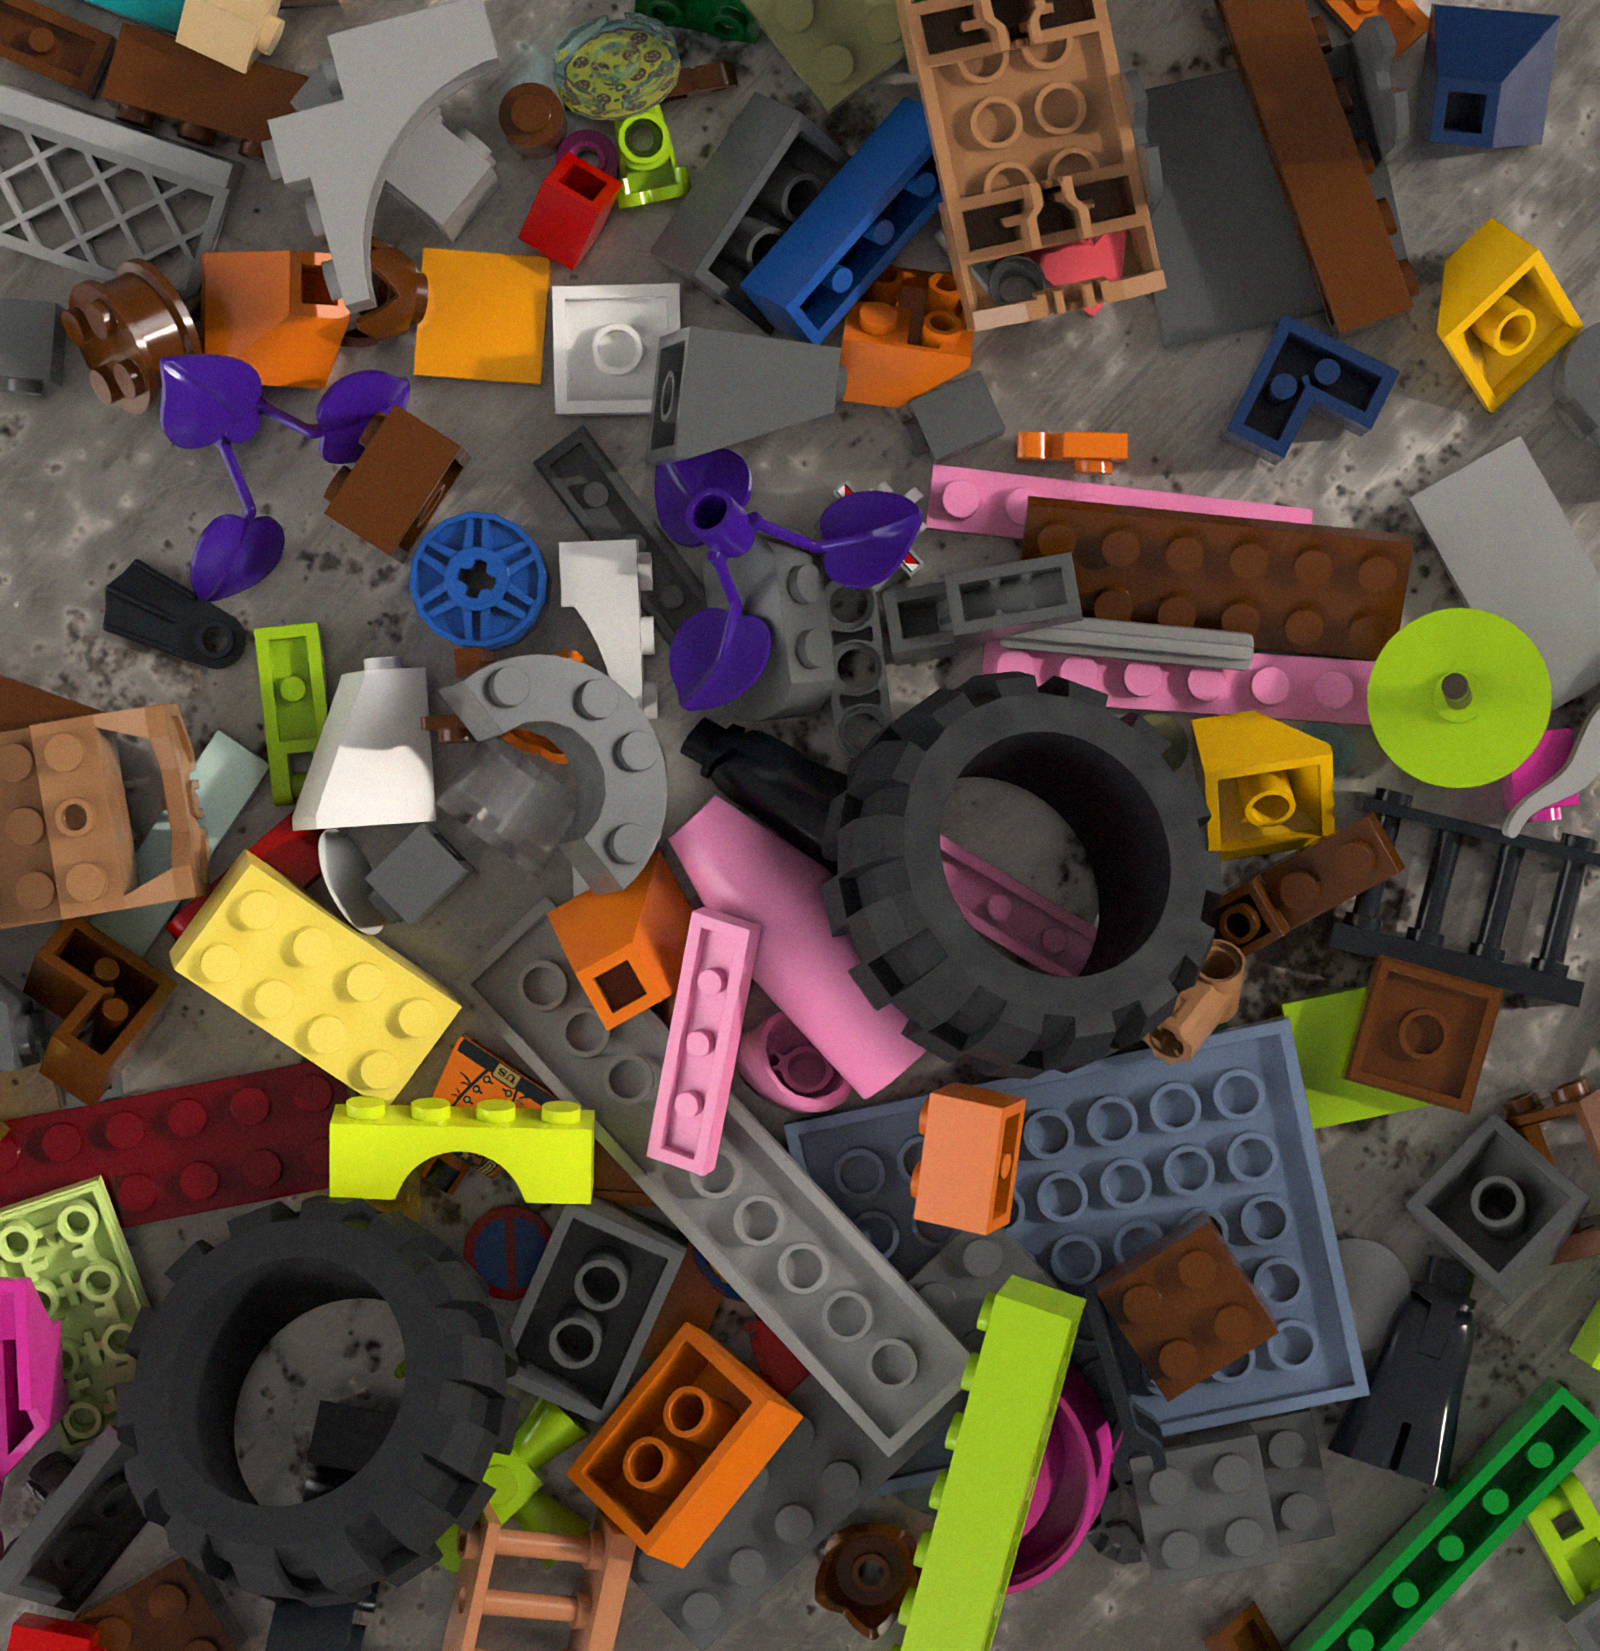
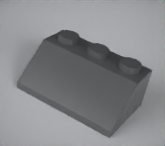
[649,92,852,336]

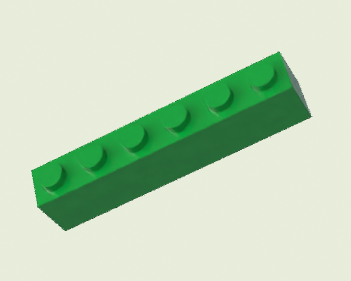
[1284,1376,1600,1651]

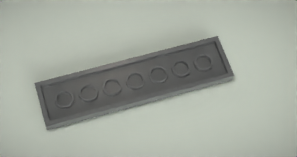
[629,1227,1065,1651]

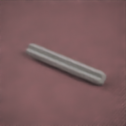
[999,617,1254,671]

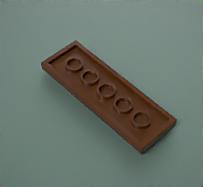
[1020,496,1414,661]

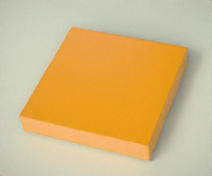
[413,248,552,387]

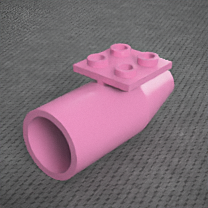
[668,795,927,1099]

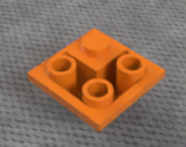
[200,250,350,389]
[840,264,974,408]
[546,850,694,1031]

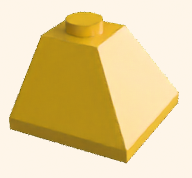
[1437,217,1584,414]
[1191,710,1335,861]

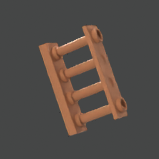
[442,1502,636,1651]

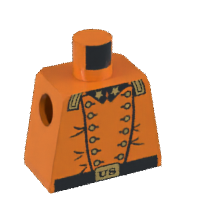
[421,1033,561,1195]

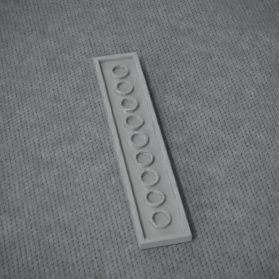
[453,895,972,1458]

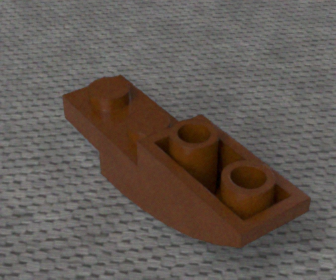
[1200,811,1405,956]

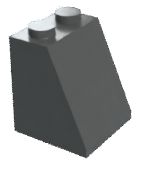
[645,326,847,466]

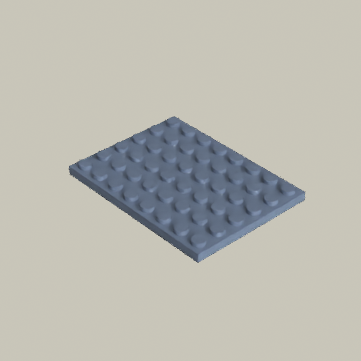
[783,1016,1370,1497]

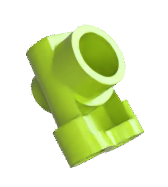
[613,102,692,209]

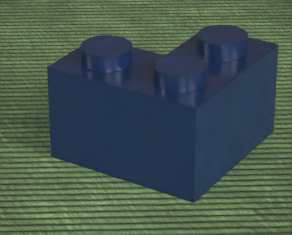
[1219,314,1400,465]

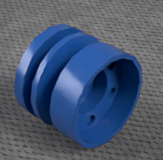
[409,512,552,652]

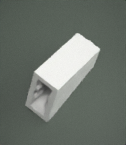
[292,656,436,831]

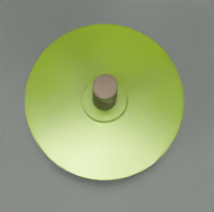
[1367,608,1552,789]

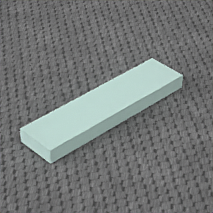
[89,730,270,960]

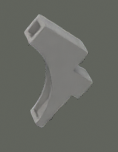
[262,0,503,314]

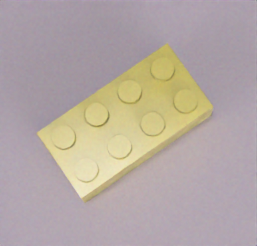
[169,848,462,1105]

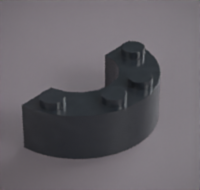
[265,1400,397,1651]

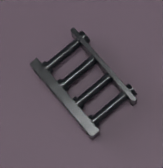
[1320,787,1600,1008]

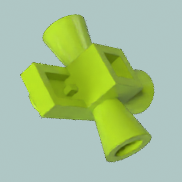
[435,1398,591,1575]

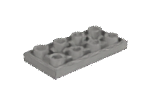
[1406,436,1600,711]

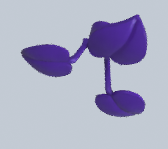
[160,354,410,602]
[655,448,922,711]

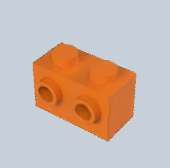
[910,1082,1026,1236]

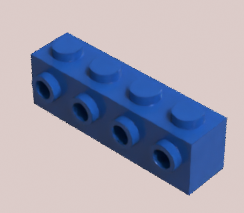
[739,96,943,345]

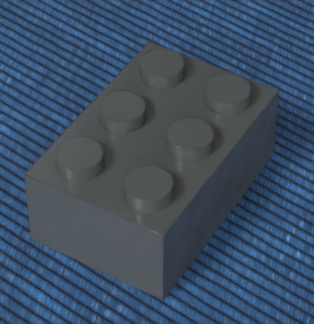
[506,1194,689,1425]

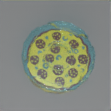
[553,12,681,121]

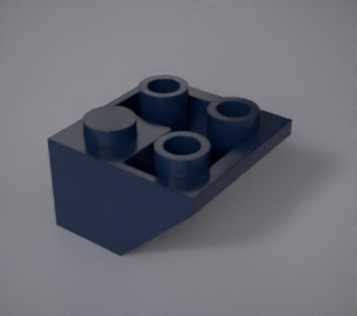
[1414,3,1560,148]

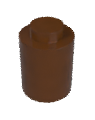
[499,82,568,160]

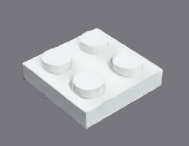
[552,283,681,417]

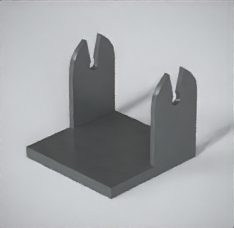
[1121,15,1409,349]

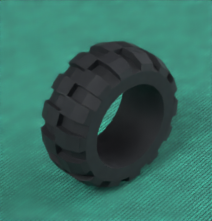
[821,671,1222,1079]
[116,1195,521,1607]

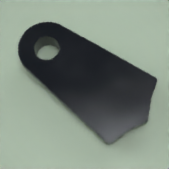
[102,559,246,669]

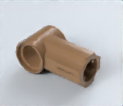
[1142,939,1246,1065]

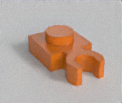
[1016,432,1128,475]

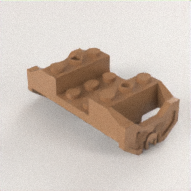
[895,0,1167,332]
[0,704,210,930]

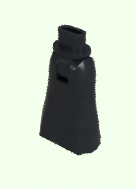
[680,717,848,876]
[1327,1255,1477,1489]

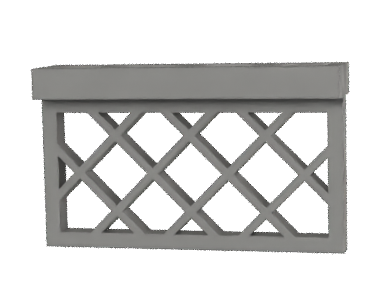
[0,82,245,300]

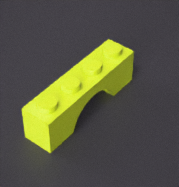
[330,1096,595,1204]

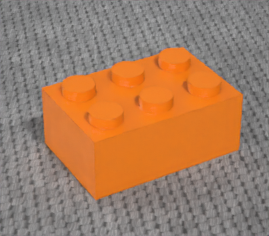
[565,1322,804,1569]

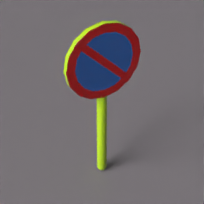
[394,1205,553,1379]

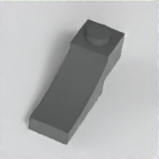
[882,552,1083,666]

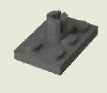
[0,1424,148,1613]

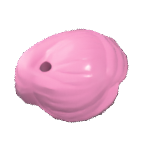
[735,1011,853,1114]

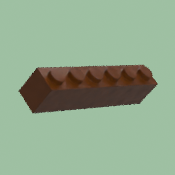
[1213,0,1419,340]

